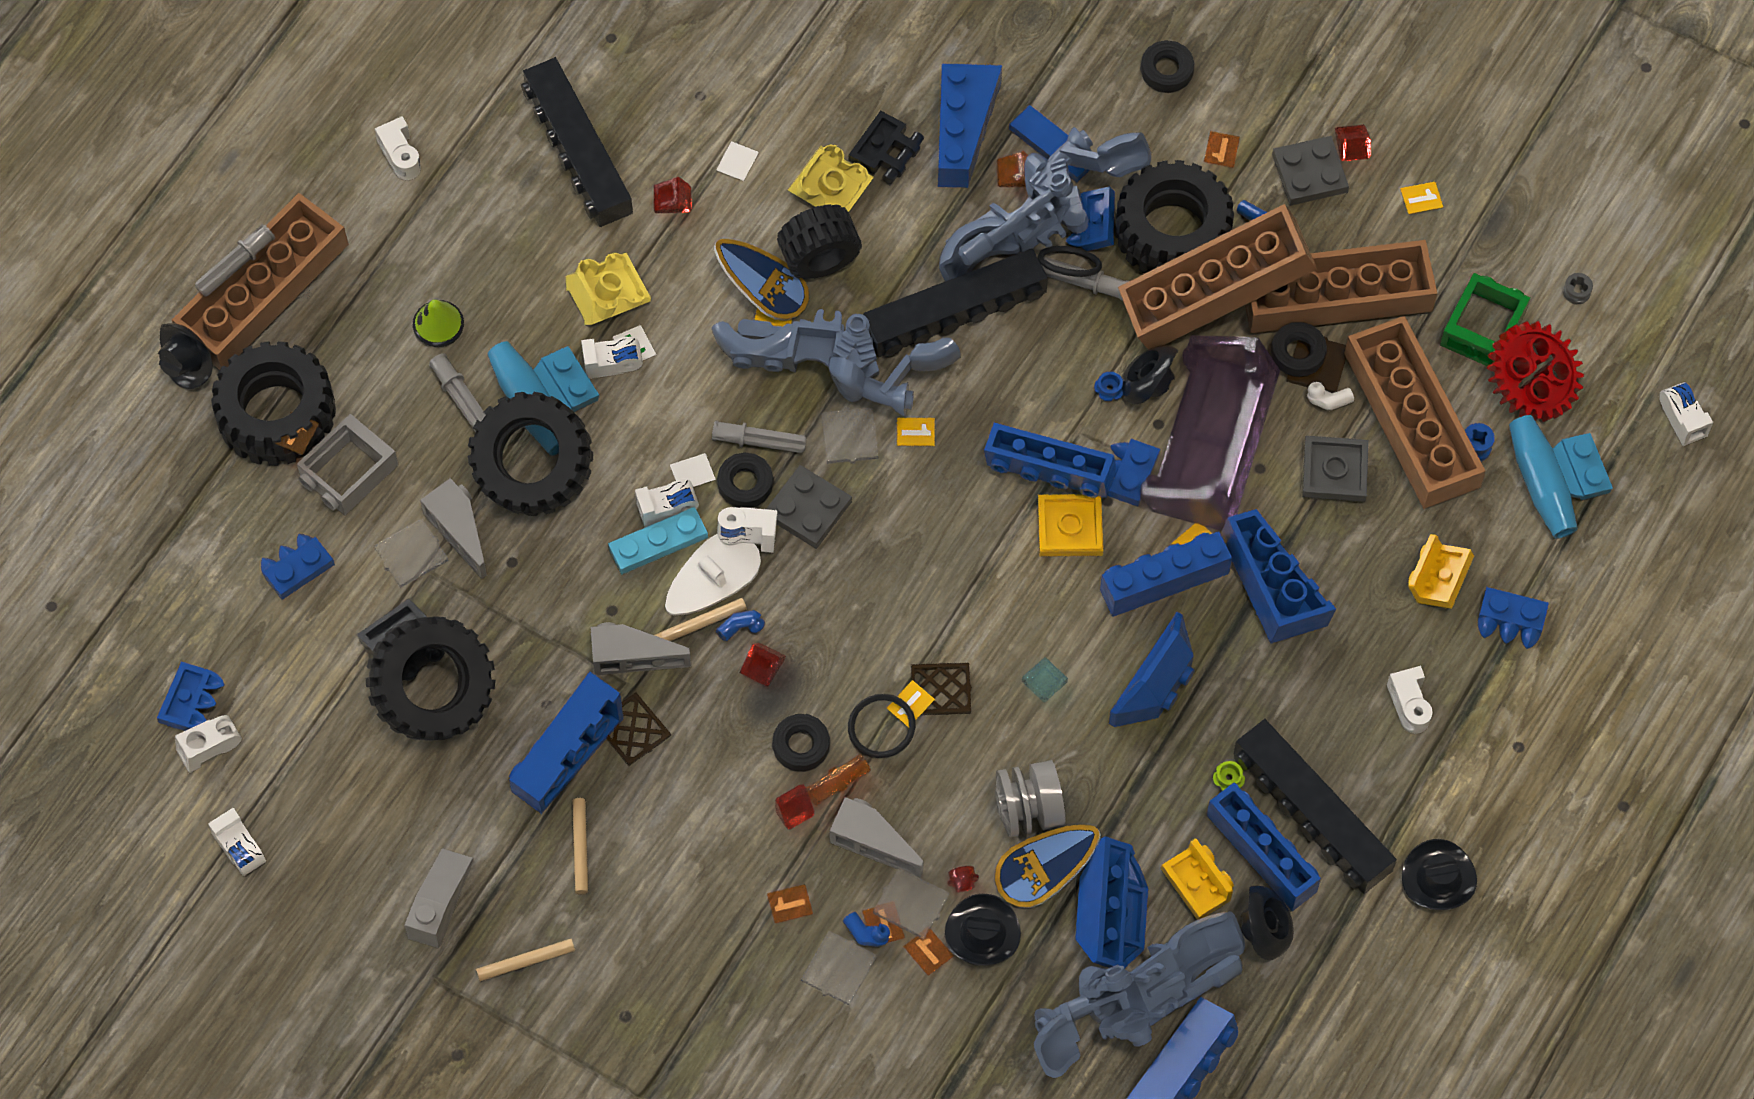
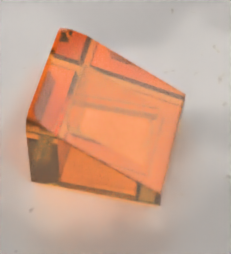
[997,151,1028,187]

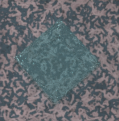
[1022,657,1068,703]

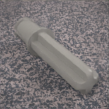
[195,223,275,297]
[1042,257,1129,300]
[429,353,486,432]
[712,420,806,453]

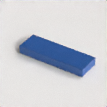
[1009,105,1090,183]

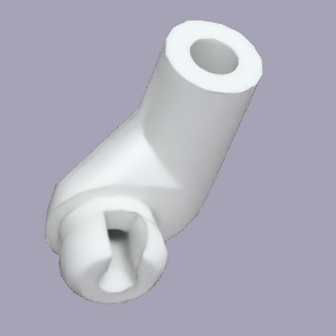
[1307,382,1354,411]

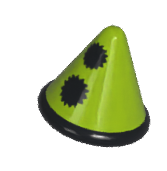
[412,300,464,347]

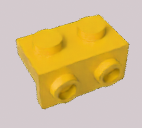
[1408,534,1474,609]
[1161,838,1234,920]

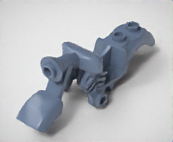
[939,127,1151,281]
[712,309,961,417]
[1034,911,1245,1078]

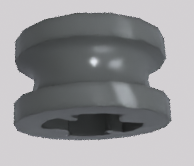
[1563,273,1593,304]

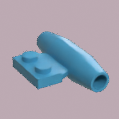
[487,341,599,456]
[1509,415,1613,538]

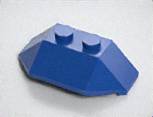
[1109,612,1195,727]
[1075,836,1148,969]

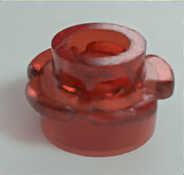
[947,866,979,892]

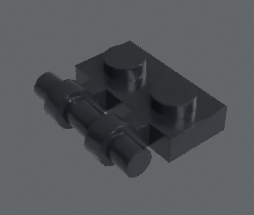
[848,110,924,184]

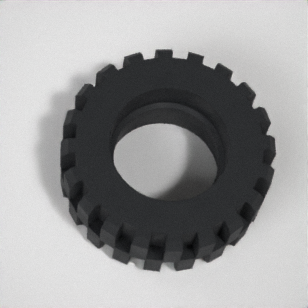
[1115,160,1234,274]
[211,341,336,466]
[468,392,593,516]
[365,616,496,741]

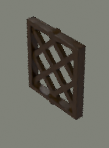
[911,663,972,715]
[606,692,671,766]

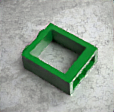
[1440,273,1531,366]

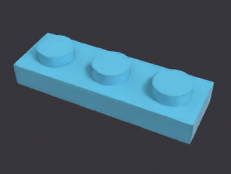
[608,507,708,575]

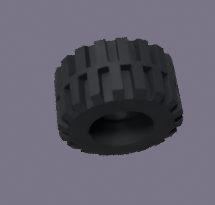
[777,204,862,279]

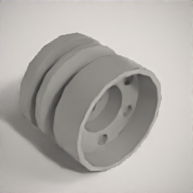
[995,760,1066,837]

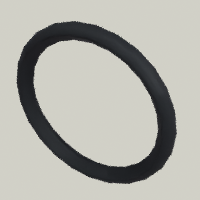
[1038,246,1102,277]
[848,694,916,758]

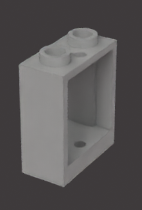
[297,414,398,515]

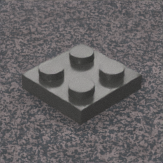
[1272,136,1349,206]
[1302,435,1369,502]
[766,465,852,549]

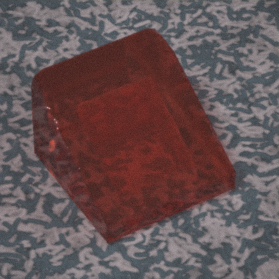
[1335,124,1371,161]
[654,177,692,214]
[739,643,786,687]
[775,784,815,830]

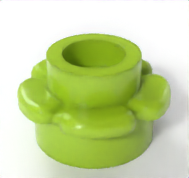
[1213,761,1245,791]

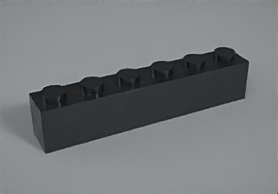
[521,57,633,227]
[863,248,1048,358]
[1233,719,1397,894]

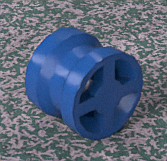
[1465,423,1494,461]

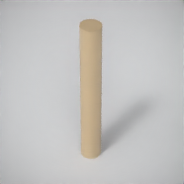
[654,598,747,641]
[572,798,588,894]
[476,939,575,981]

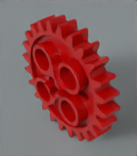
[1487,321,1584,422]

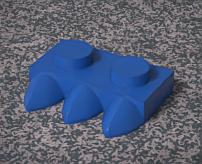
[1066,186,1115,251]
[1108,439,1160,507]
[261,534,335,600]
[1478,587,1549,649]
[157,662,225,731]

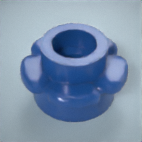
[1094,372,1123,402]

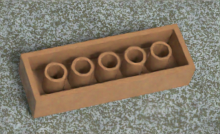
[172,193,349,370]
[1118,204,1317,349]
[1245,240,1437,333]
[1344,316,1486,509]

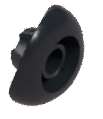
[158,323,213,389]
[1122,345,1179,404]
[1402,839,1477,911]
[1240,885,1294,960]
[945,893,1021,966]

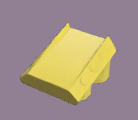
[788,144,874,212]
[566,253,651,325]

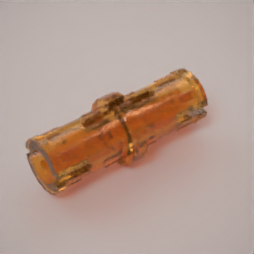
[805,754,871,806]

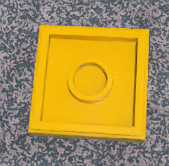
[1038,494,1103,556]

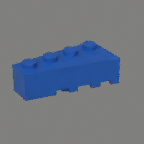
[938,64,1002,188]
[1221,509,1336,644]
[509,672,624,814]

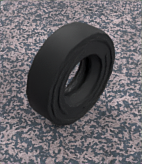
[1140,40,1195,93]
[1271,322,1327,377]
[717,452,774,508]
[772,713,830,772]

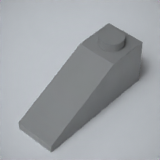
[420,478,487,579]
[591,622,691,675]
[830,797,923,878]
[404,849,473,948]

